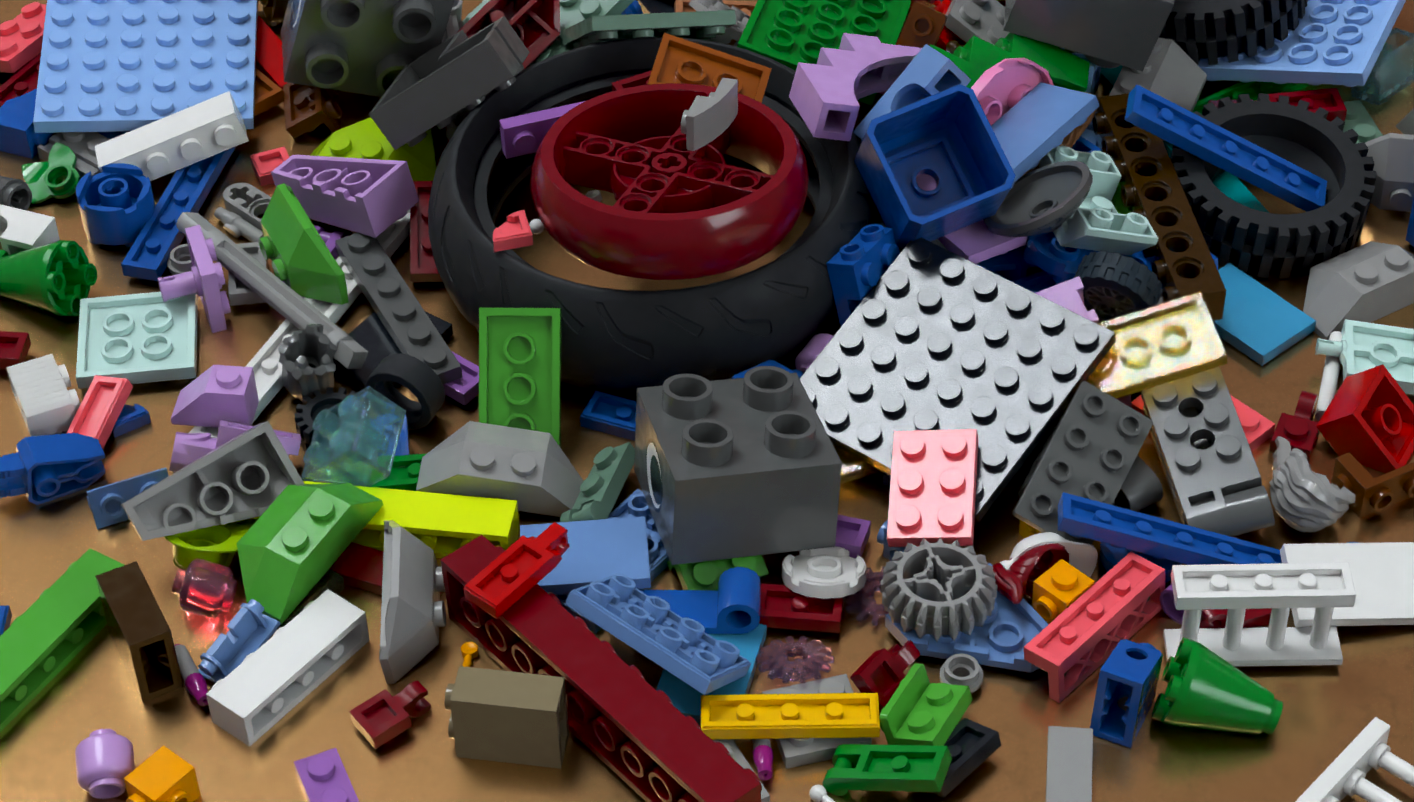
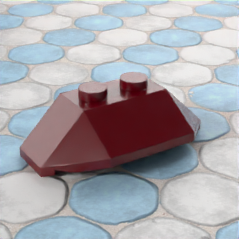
[454,0,560,70]

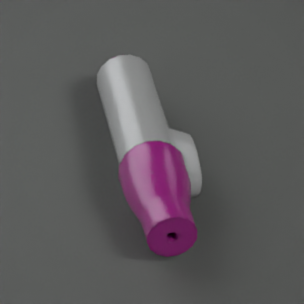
[175,644,208,706]
[752,739,773,780]

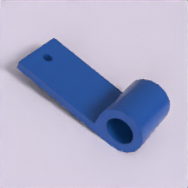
[638,567,761,634]

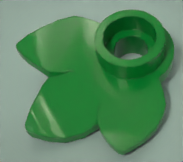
[21,142,81,204]

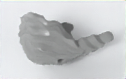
[1269,436,1356,533]

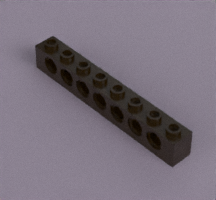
[1092,93,1226,325]

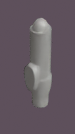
[214,207,263,242]

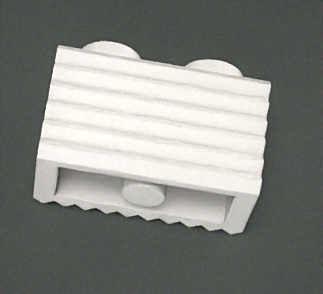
[6,354,80,436]

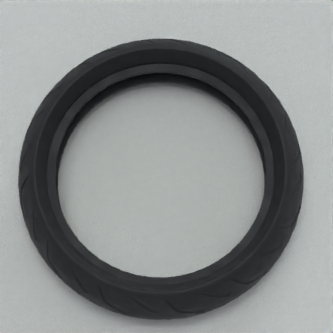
[428,37,881,395]

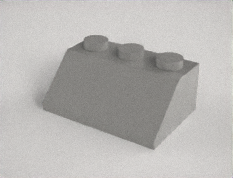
[1109,38,1207,141]

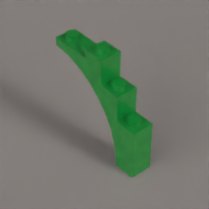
[912,33,1090,92]

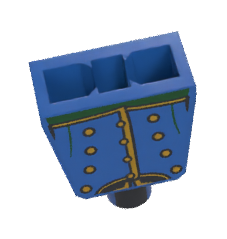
[1090,639,1163,748]

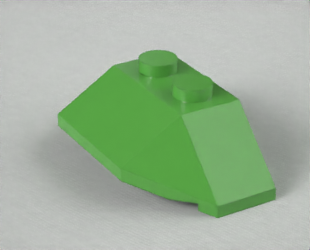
[258,183,349,305]
[237,483,383,625]

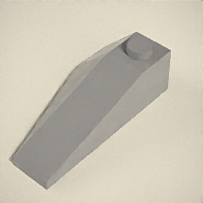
[121,421,304,541]

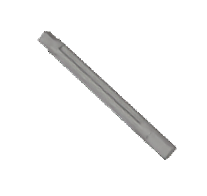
[176,212,368,369]

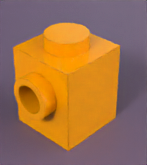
[1032,559,1095,624]
[123,745,201,802]

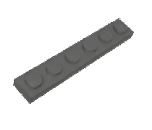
[335,233,462,384]

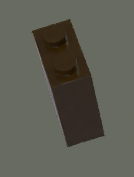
[95,561,184,702]

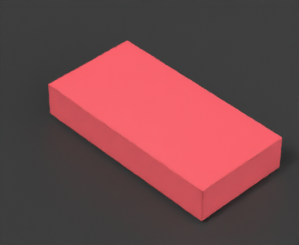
[67,375,134,449]

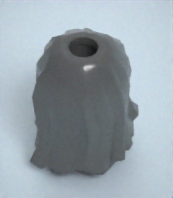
[278,324,337,402]

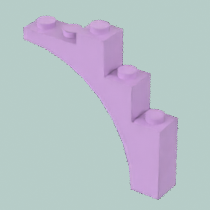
[789,33,950,141]

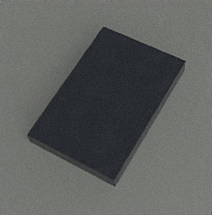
[333,311,453,394]

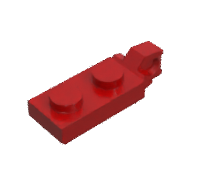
[463,522,570,619]

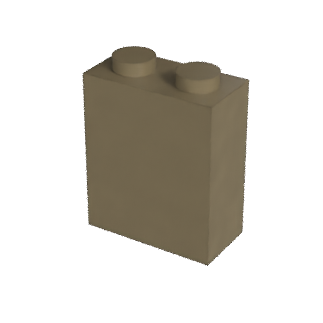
[444,666,569,769]

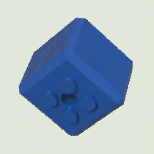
[854,84,1016,249]

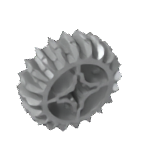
[880,536,997,642]

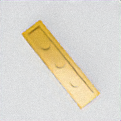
[701,693,880,739]

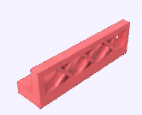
[1024,552,1165,703]

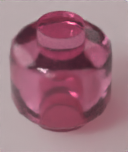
[172,558,238,619]

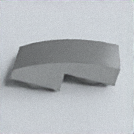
[681,78,738,151]

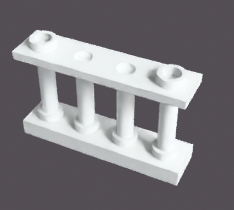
[1163,562,1356,667]
[1295,717,1414,802]

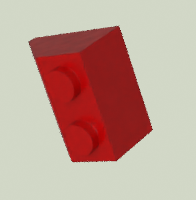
[1316,364,1414,474]

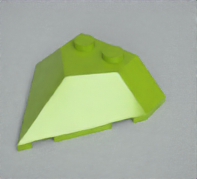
[310,117,437,181]

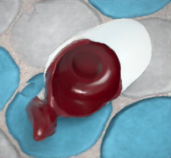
[993,532,1098,605]

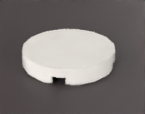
[782,546,867,599]

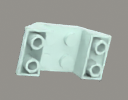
[1039,146,1159,255]

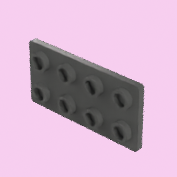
[1013,381,1153,545]

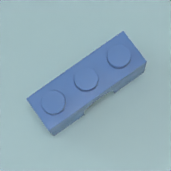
[853,44,971,140]

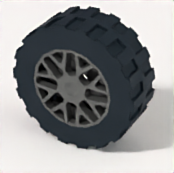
[1074,251,1163,327]

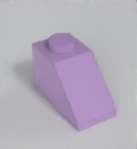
[171,365,259,427]

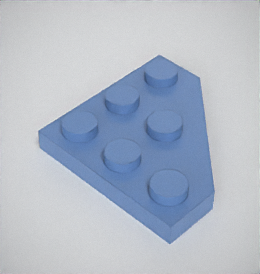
[885,563,1049,673]

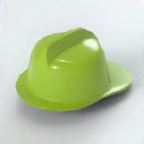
[164,523,252,575]

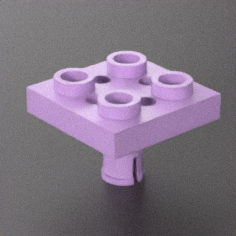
[158,225,231,333]

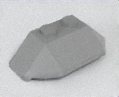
[1365,133,1414,212]
[1303,241,1414,340]
[416,421,583,517]
[379,520,446,684]

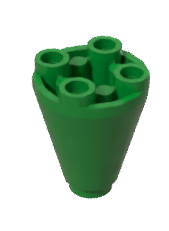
[0,240,97,316]
[1151,637,1283,735]

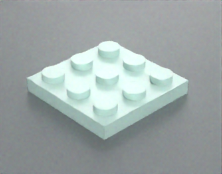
[76,292,198,389]

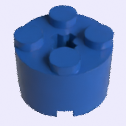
[76,163,155,247]

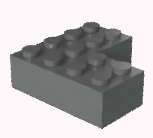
[369,16,530,150]

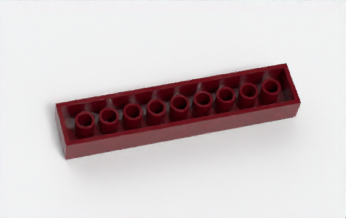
[440,535,762,802]

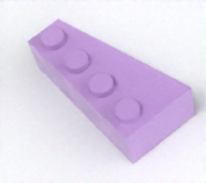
[271,155,419,238]

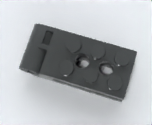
[1140,365,1275,537]

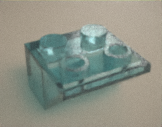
[301,386,406,487]

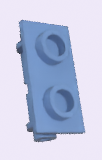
[86,467,169,529]
[198,599,281,683]

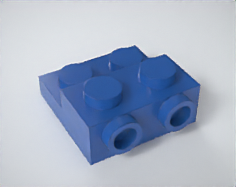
[826,224,900,326]

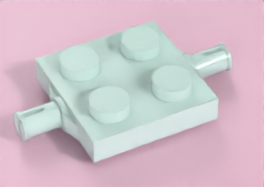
[1315,319,1414,395]

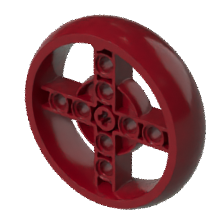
[531,83,809,280]

